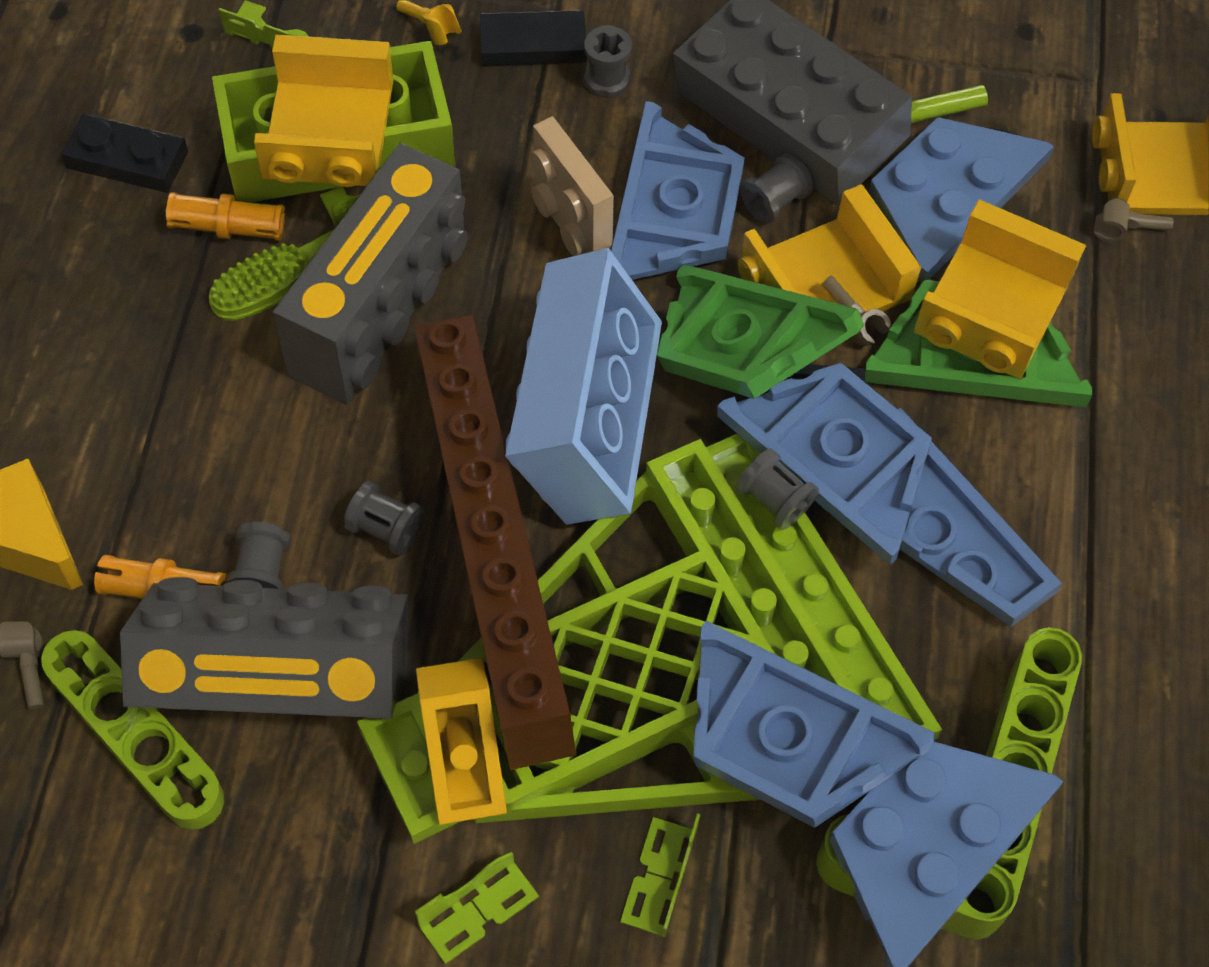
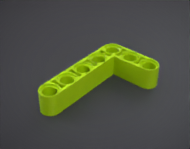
[816,627,1082,940]

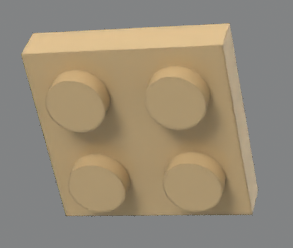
[530,116,614,256]

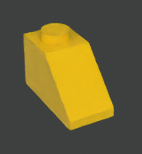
[0,459,84,590]
[416,658,507,825]

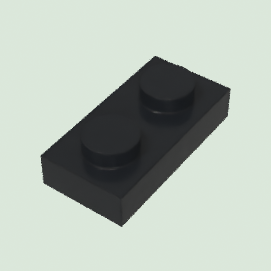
[61,113,189,193]

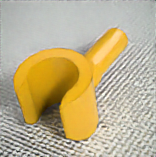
[396,0,462,45]

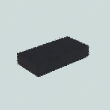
[480,10,587,66]

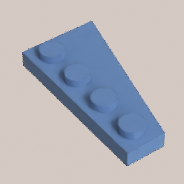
[898,408,1062,627]

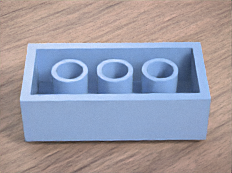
[505,248,662,525]

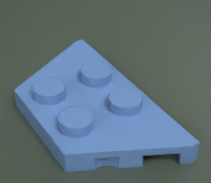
[611,101,745,280]
[868,117,1054,283]
[717,363,932,565]
[694,621,935,828]
[830,742,1063,967]

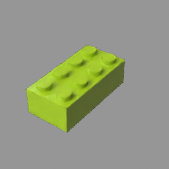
[212,41,455,202]

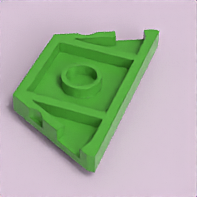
[657,264,864,399]
[865,280,1092,407]

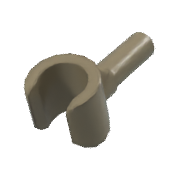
[1094,198,1174,242]
[821,275,891,346]
[0,621,44,710]

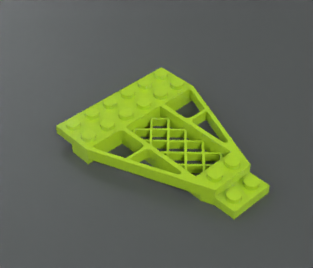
[357,434,942,844]

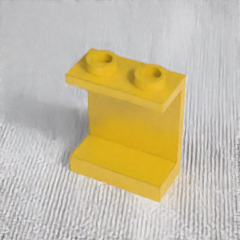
[254,34,394,187]
[1092,93,1209,215]
[738,184,921,312]
[914,199,1086,380]

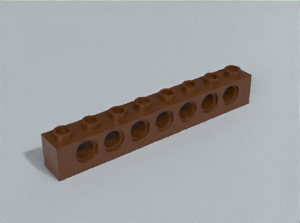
[414,314,576,770]

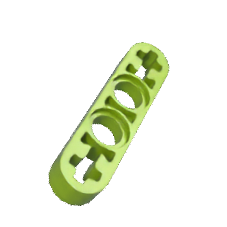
[41,630,224,830]

